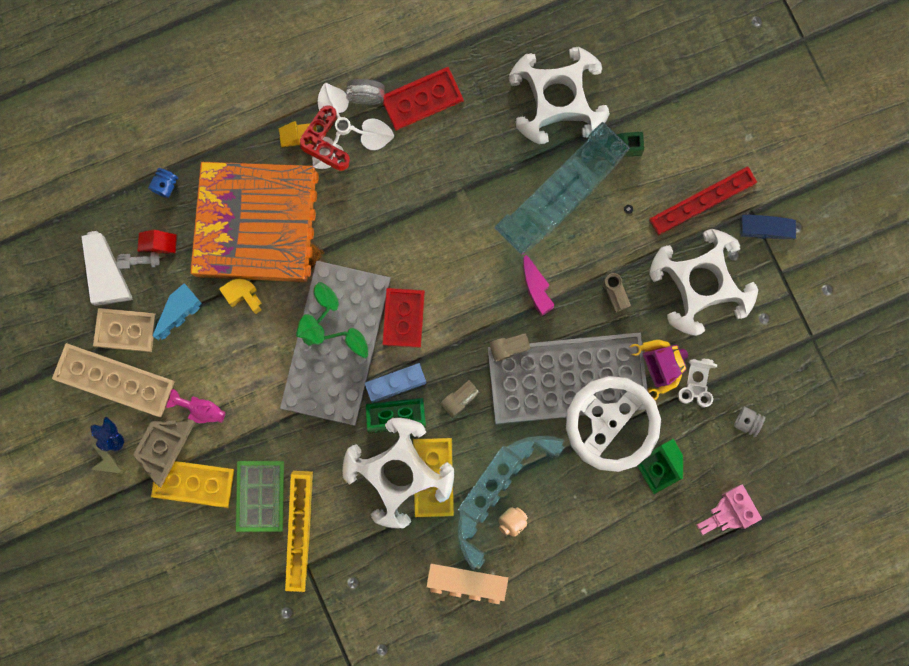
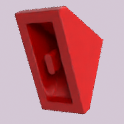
[138,230,177,254]

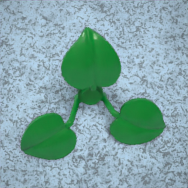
[296,282,368,359]

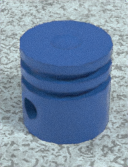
[148,168,178,198]

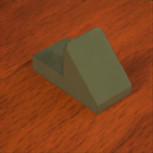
[91,440,125,474]

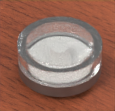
[346,79,385,105]

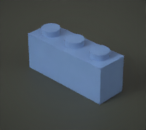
[365,363,426,403]

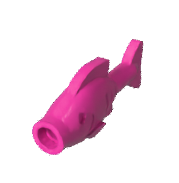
[166,389,225,423]

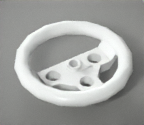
[566,376,661,472]

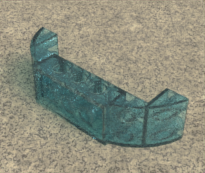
[494,122,630,255]
[458,436,565,570]

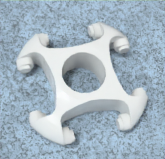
[508,47,610,145]
[649,229,758,336]
[342,418,454,528]

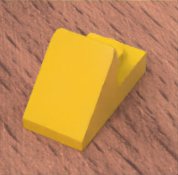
[279,121,317,147]

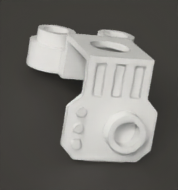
[678,359,717,407]

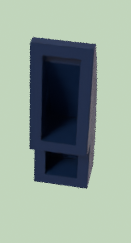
[740,215,796,239]

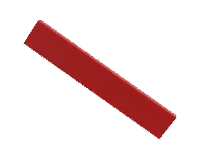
[649,166,757,236]

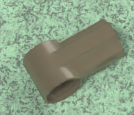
[603,273,631,312]
[489,333,530,362]
[440,380,480,419]

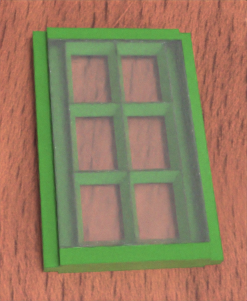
[236,461,284,532]

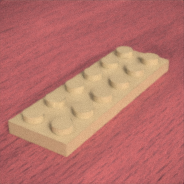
[52,343,175,418]

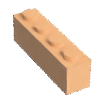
[427,564,508,604]

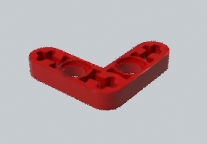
[300,105,350,171]

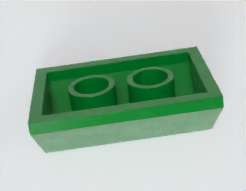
[366,398,426,434]

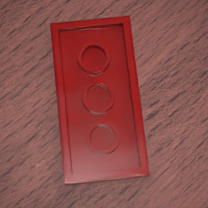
[380,67,464,131]

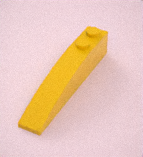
[285,471,313,592]

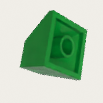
[637,439,683,494]

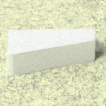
[82,231,133,306]

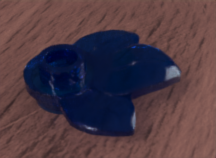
[90,417,124,451]

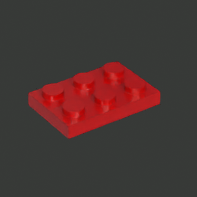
[382,288,425,348]

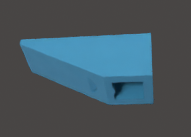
[153,283,202,340]

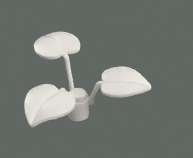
[312,83,394,169]

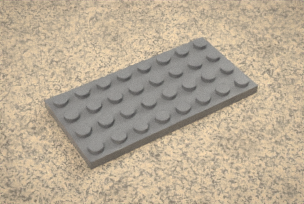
[280,261,391,426]
[488,333,648,424]

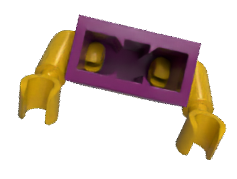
[629,340,688,400]

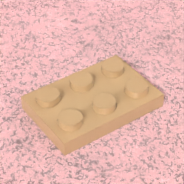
[93,308,156,352]

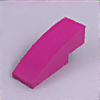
[523,255,554,317]

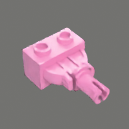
[696,484,762,535]

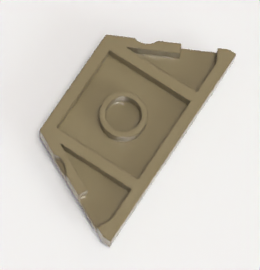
[133,420,195,488]

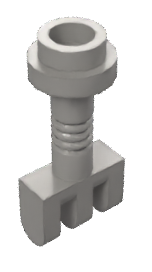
[116,252,160,269]

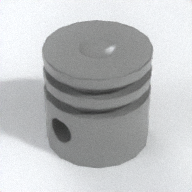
[734,406,765,437]

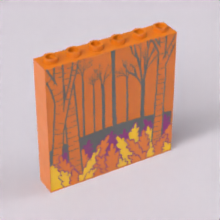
[190,162,319,282]

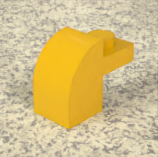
[219,279,262,314]

